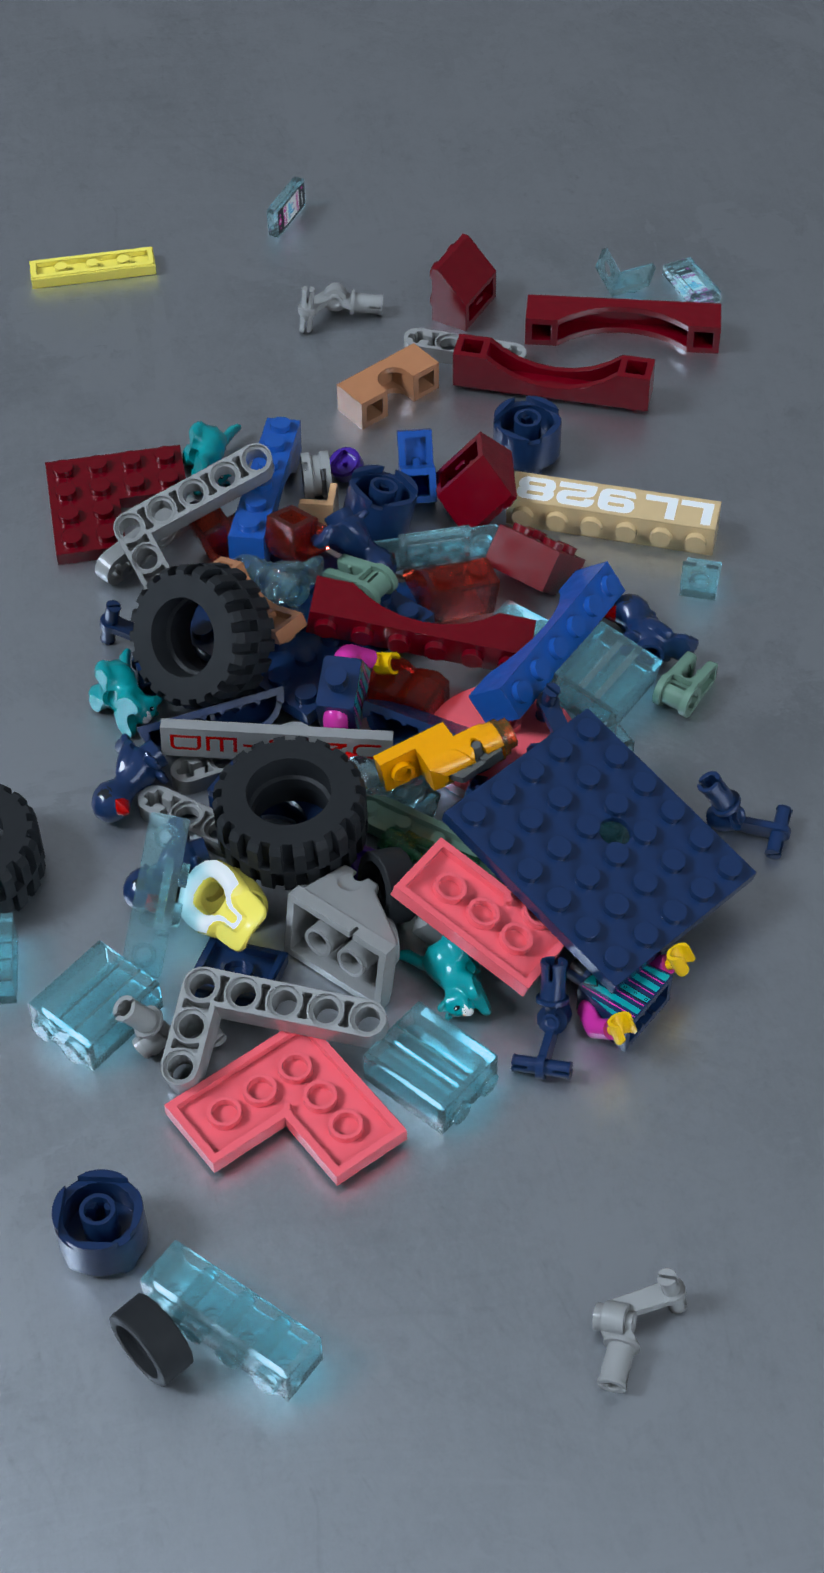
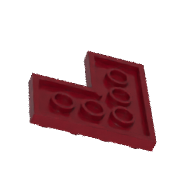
[45,445,186,565]

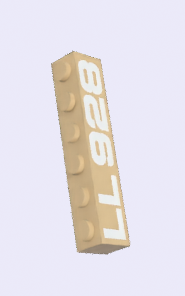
[506,471,722,556]

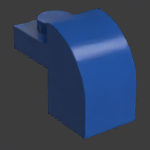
[397,428,437,503]

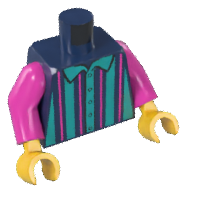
[316,644,401,729]
[566,943,696,1052]

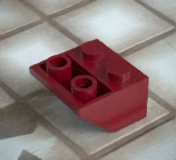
[429,234,496,331]
[436,431,517,539]
[483,522,586,595]

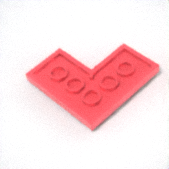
[390,837,565,996]
[164,1031,407,1186]

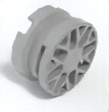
[300,450,332,499]

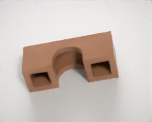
[336,343,439,430]

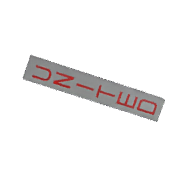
[160,718,394,767]

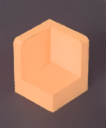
[298,483,339,535]

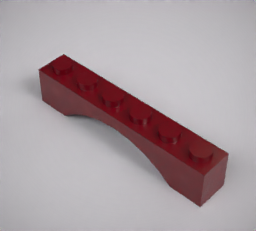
[525,294,721,354]
[453,334,655,411]
[306,575,536,670]

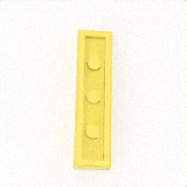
[29,247,157,289]

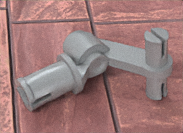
[297,282,383,333]
[113,995,227,1059]
[592,1268,687,1393]

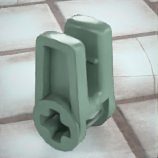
[322,554,398,604]
[652,651,718,718]

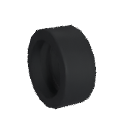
[358,847,416,924]
[109,1293,194,1387]

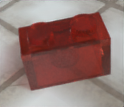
[402,557,500,623]

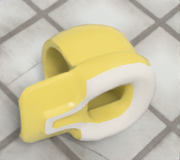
[178,860,268,952]

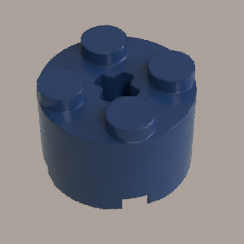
[493,396,562,474]
[343,465,418,544]
[52,1169,149,1277]

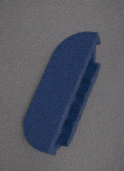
[136,686,284,752]
[362,699,506,774]

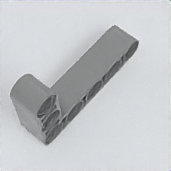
[113,443,275,589]
[160,967,389,1095]

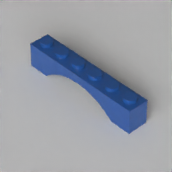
[228,417,302,574]
[468,561,626,725]

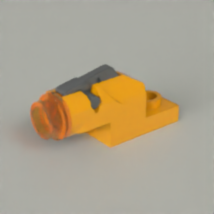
[373,718,518,792]

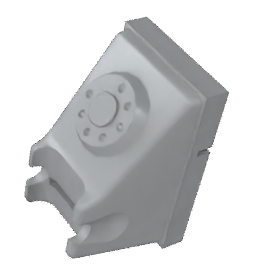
[284,865,400,1008]

